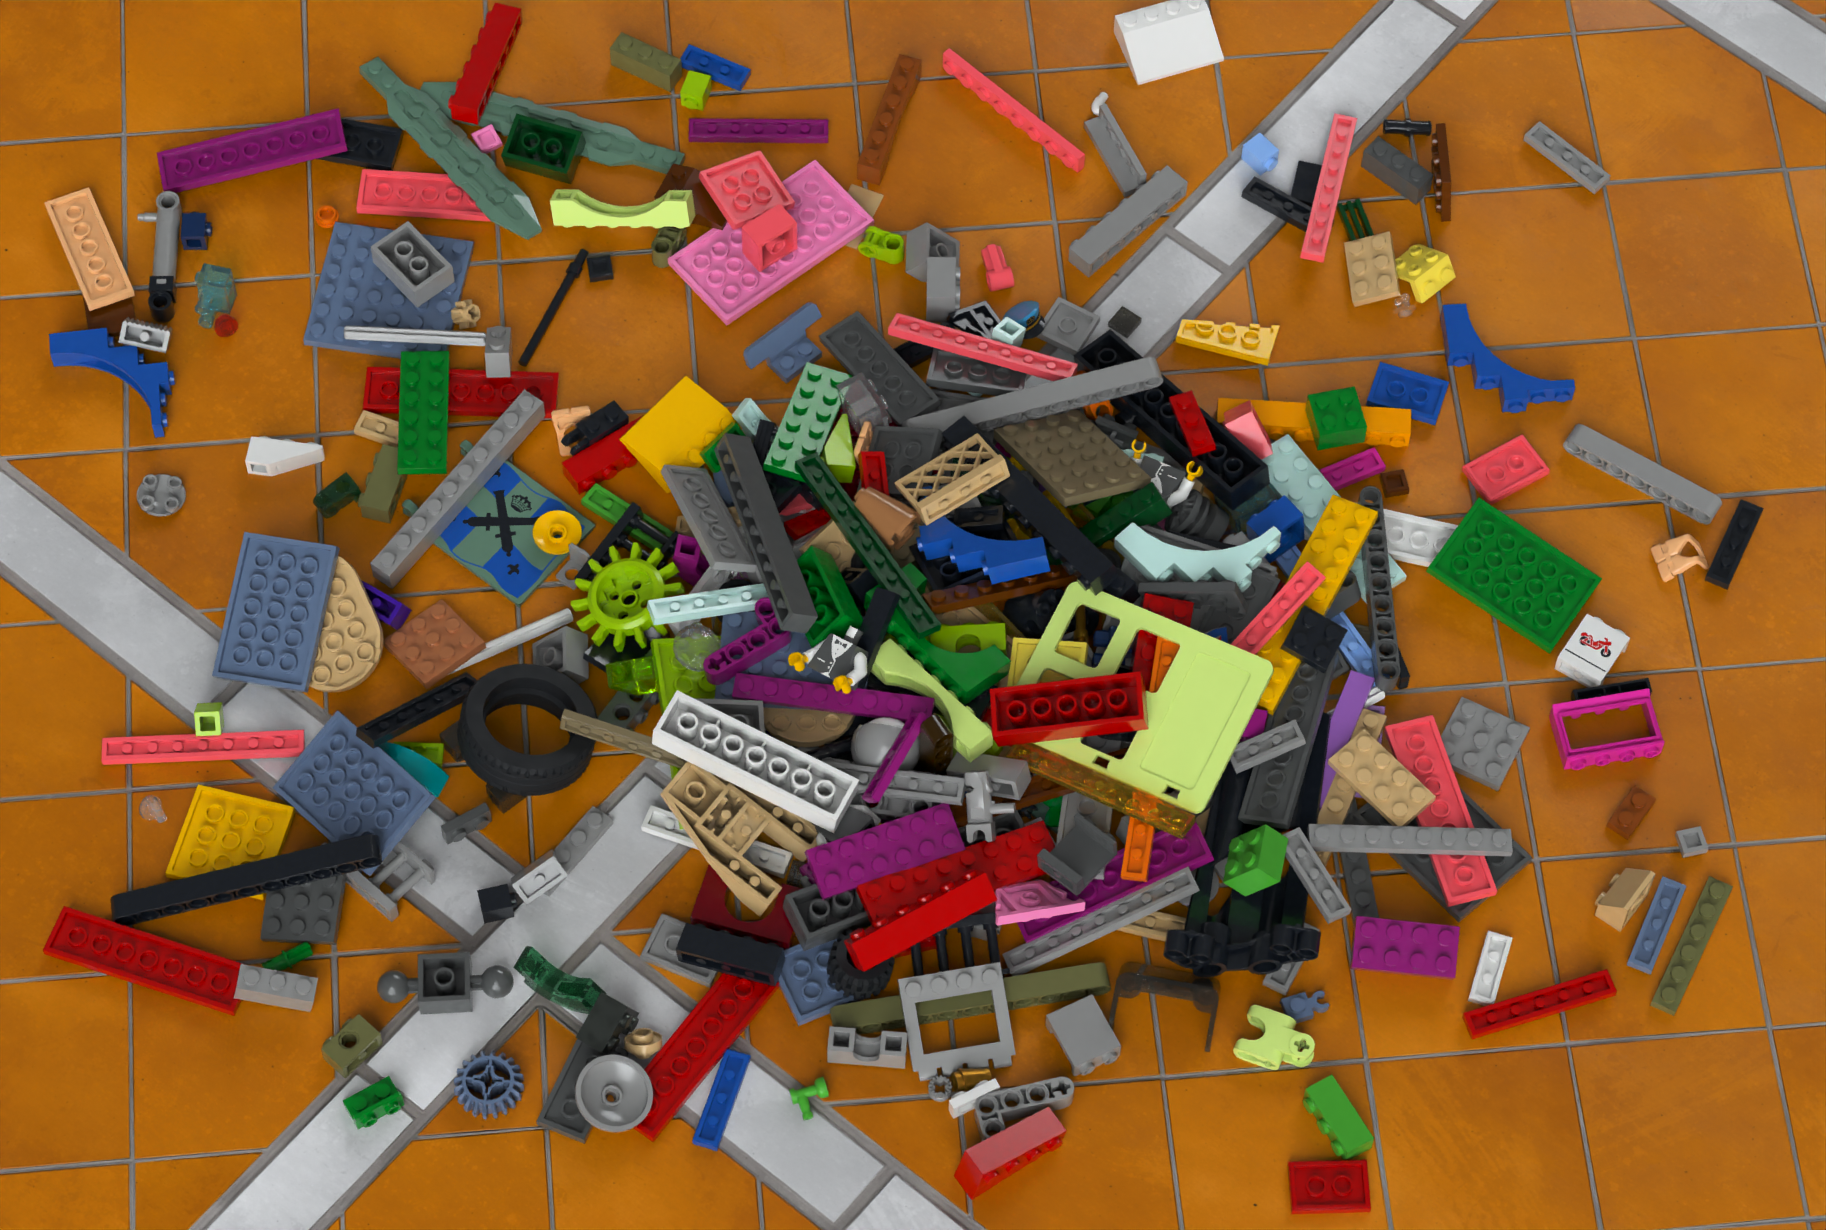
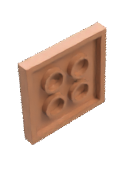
[383,599,487,689]

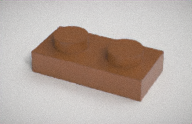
[1607,786,1656,840]

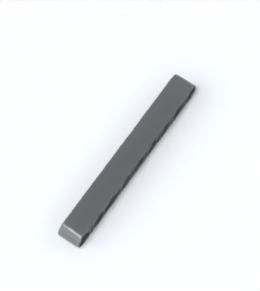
[1357,486,1400,692]

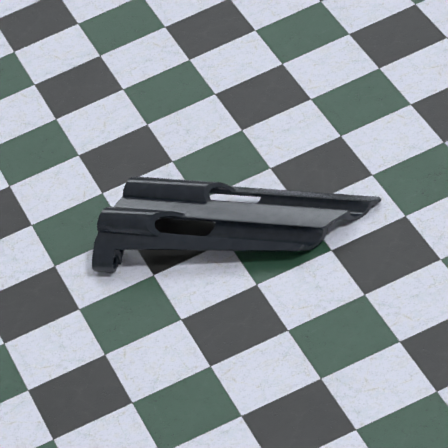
[1163,712,1331,977]

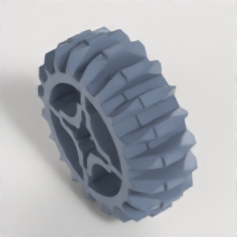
[454,1049,524,1120]

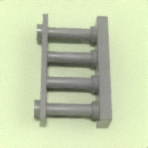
[322,841,435,922]

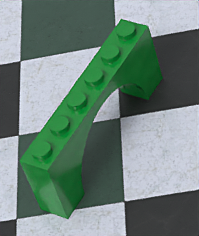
[864,563,1011,706]

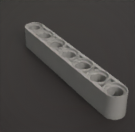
[1563,424,1722,525]

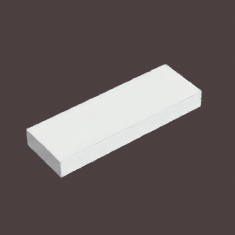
[1468,931,1513,1006]

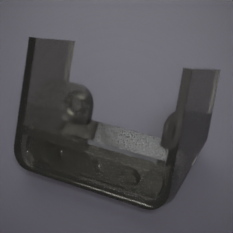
[1109,962,1221,1052]

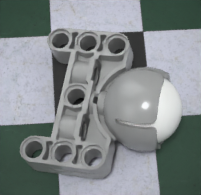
[810,717,939,826]

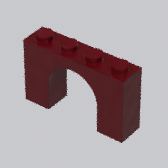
[690,864,802,950]

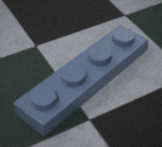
[1627,876,1686,975]

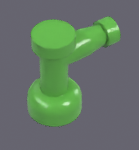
[789,1077,829,1120]

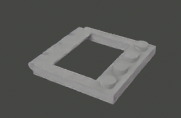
[897,962,1016,1081]

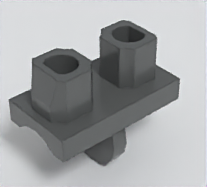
[1095,414,1139,450]

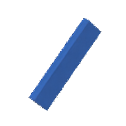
[692,1049,751,1151]

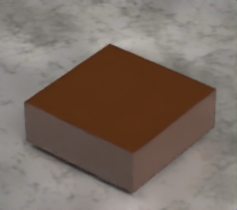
[1379,469,1409,498]

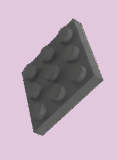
[857,426,943,499]
[260,874,347,945]

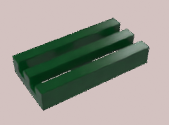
[1337,199,1374,241]

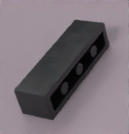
[676,923,785,987]

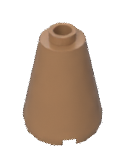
[854,487,922,553]

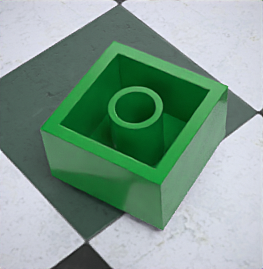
[1305,386,1367,451]

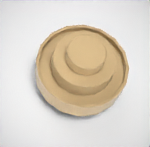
[624,1028,662,1059]

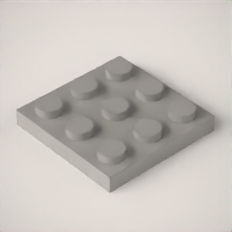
[1441,697,1530,791]

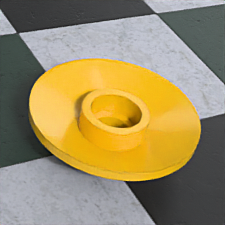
[533,510,582,555]

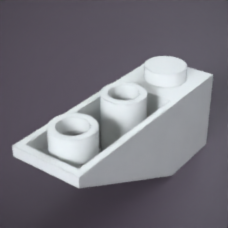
[245,436,325,476]

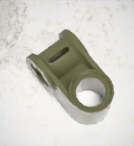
[651,226,687,268]

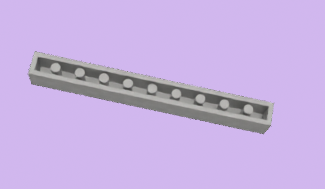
[370,389,545,589]

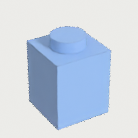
[1241,133,1279,176]

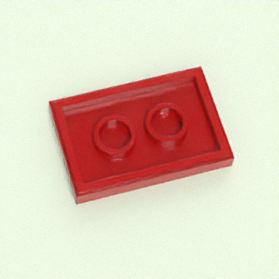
[1287,1159,1371,1214]

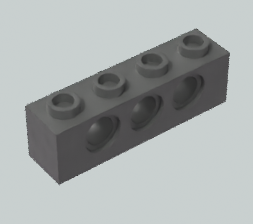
[598,649,660,749]

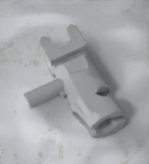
[964,770,1016,843]

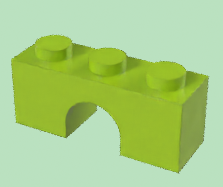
[930,621,1007,656]

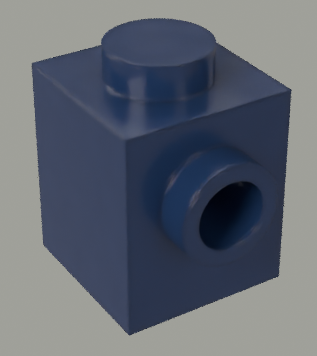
[181,212,212,250]

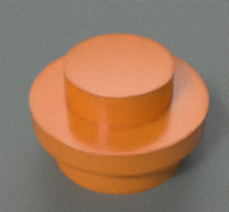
[315,205,339,228]

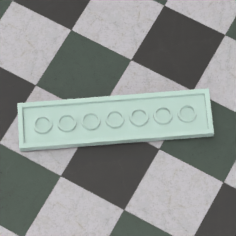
[1262,434,1407,604]

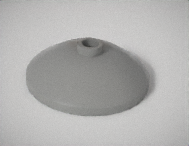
[575,1055,653,1133]

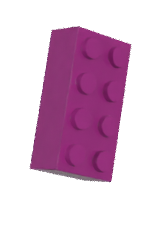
[1350,916,1460,980]

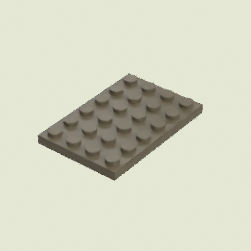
[993,410,1151,507]

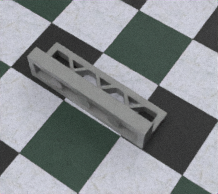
[1084,103,1147,197]

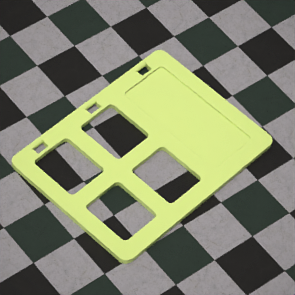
[1016,582,1274,814]

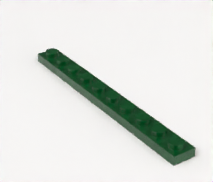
[795,452,941,639]

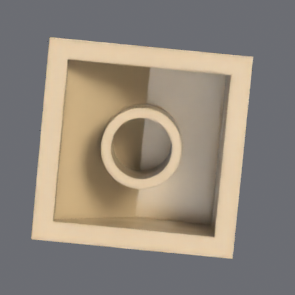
[1595,868,1656,932]

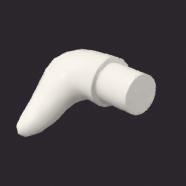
[1091,92,1108,116]

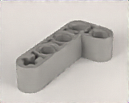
[974,1077,1074,1142]

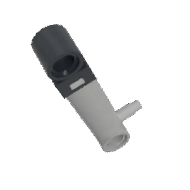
[137,191,182,323]

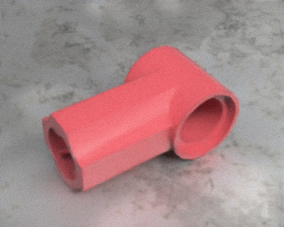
[981,244,1014,292]

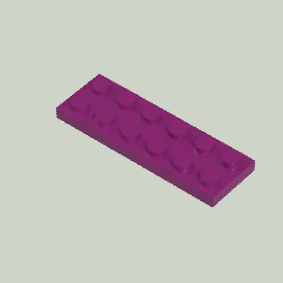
[804,803,965,900]

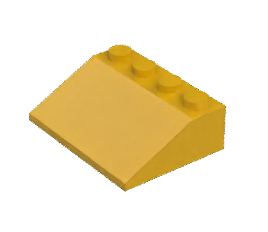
[619,376,741,493]

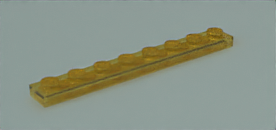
[1006,743,1195,839]

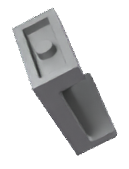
[1045,994,1121,1076]

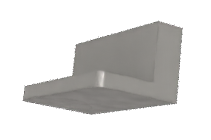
[511,849,568,905]

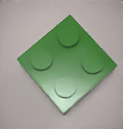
[1223,824,1288,897]

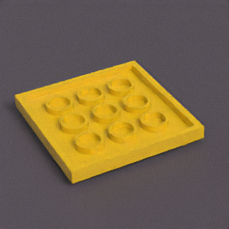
[166,784,296,900]

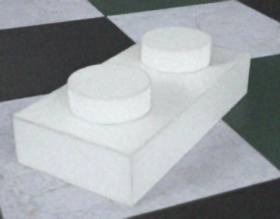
[949,1078,1000,1119]

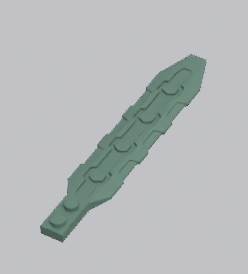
[359,57,542,240]
[420,82,685,174]

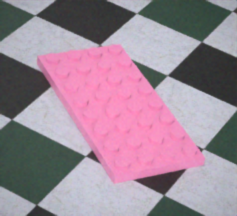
[668,160,874,326]

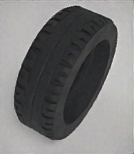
[457,664,598,796]

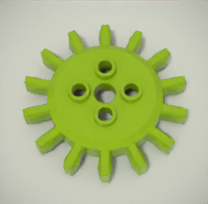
[571,542,685,652]

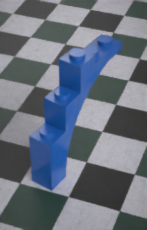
[1440,304,1575,413]
[49,328,175,438]
[916,485,1051,584]

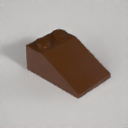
[654,163,727,230]

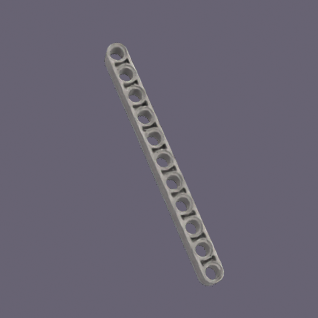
[902,357,1163,443]

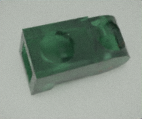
[313,472,361,518]

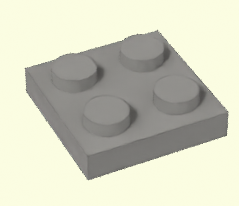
[1037,297,1100,355]

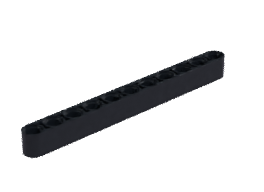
[110,834,382,926]

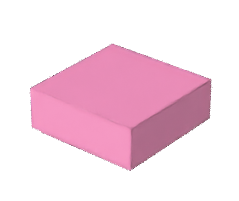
[471,124,503,154]

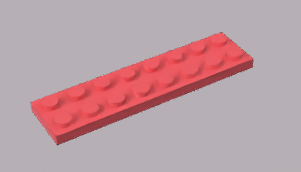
[1384,715,1497,907]

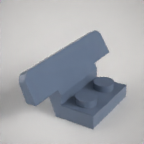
[743,302,822,384]

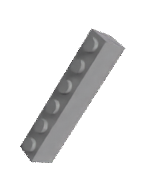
[1068,165,1188,278]

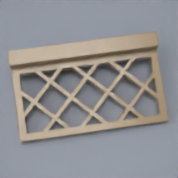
[894,433,1010,526]

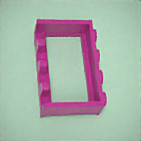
[1549,688,1665,770]

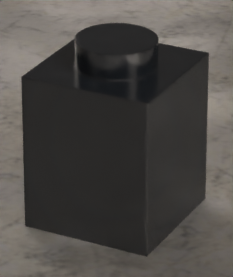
[477,884,518,924]

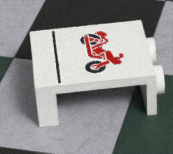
[1554,614,1630,688]

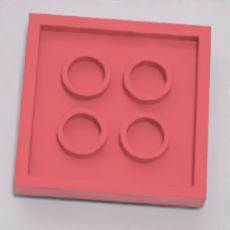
[698,150,795,230]

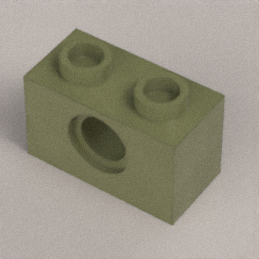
[321,1014,383,1079]

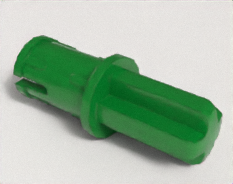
[261,942,313,971]

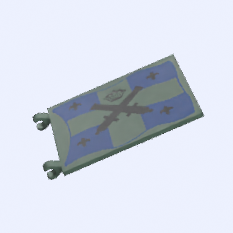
[402,440,596,608]

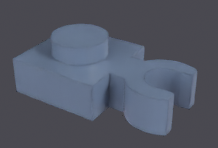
[1280,991,1329,1023]

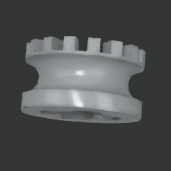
[928,1075,952,1102]

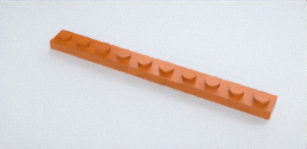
[1121,636,1180,882]

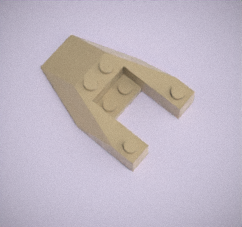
[660,761,818,916]

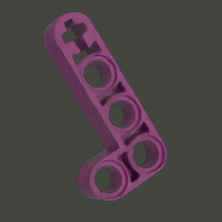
[703,597,792,685]

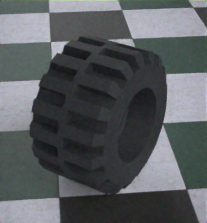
[827,928,895,1000]

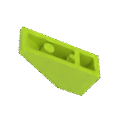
[821,414,856,483]

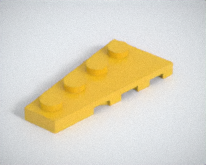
[1175,319,1280,366]

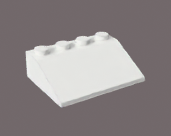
[1114,0,1224,85]

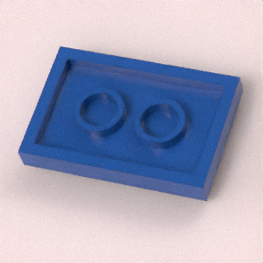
[1366,362,1449,425]

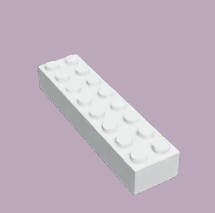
[652,690,859,833]

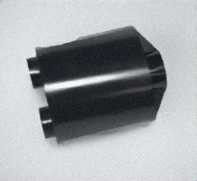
[1003,589,1076,639]

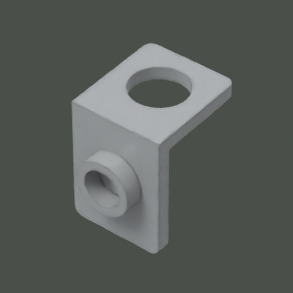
[556,543,590,590]

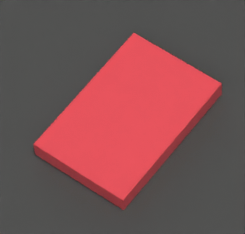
[1462,434,1550,505]

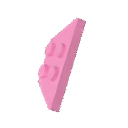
[995,880,1086,926]

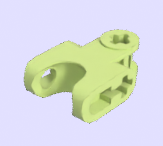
[1233,1005,1315,1070]

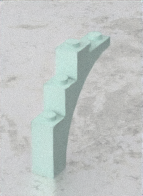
[1114,522,1281,592]

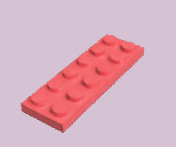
[356,169,492,222]

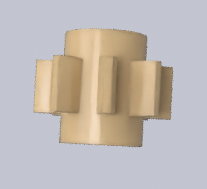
[451,299,481,329]

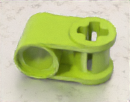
[858,226,905,264]

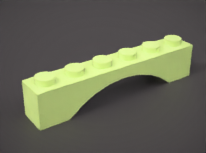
[550,189,696,228]
[871,639,993,763]

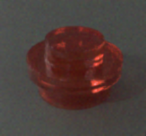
[214,314,238,337]

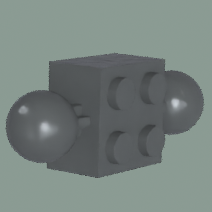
[377,952,514,1014]

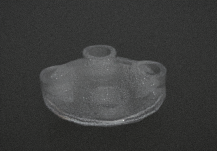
[673,622,723,672]

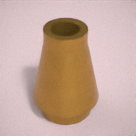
[951,1068,992,1093]

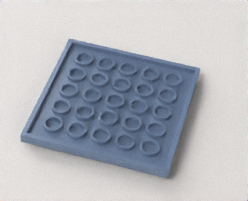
[303,222,474,359]

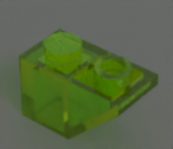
[605,655,659,695]

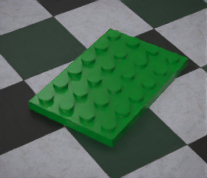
[1426,498,1602,654]

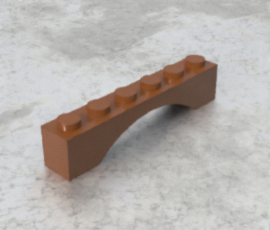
[857,54,921,185]

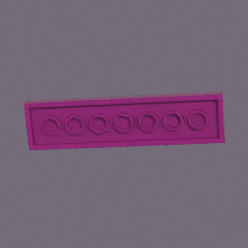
[157,108,348,193]
[1017,816,1214,944]

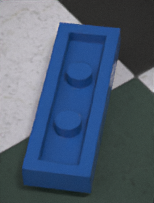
[680,44,751,91]

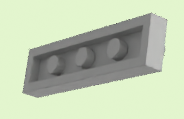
[1523,121,1611,194]
[544,806,613,896]
[1283,827,1352,924]

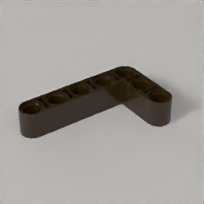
[919,714,953,776]

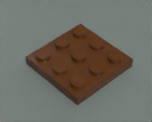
[1431,123,1451,222]

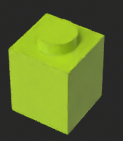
[680,70,712,111]
[194,702,224,736]

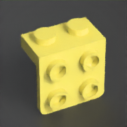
[1395,244,1456,303]

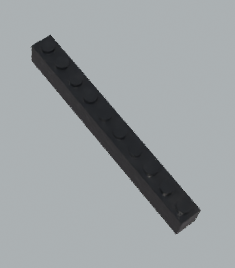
[941,416,1119,596]

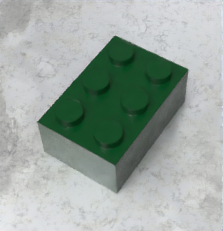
[501,113,586,184]

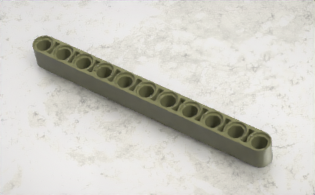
[830,962,1111,1035]

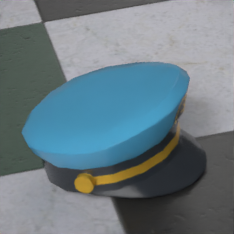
[1002,301,1045,339]

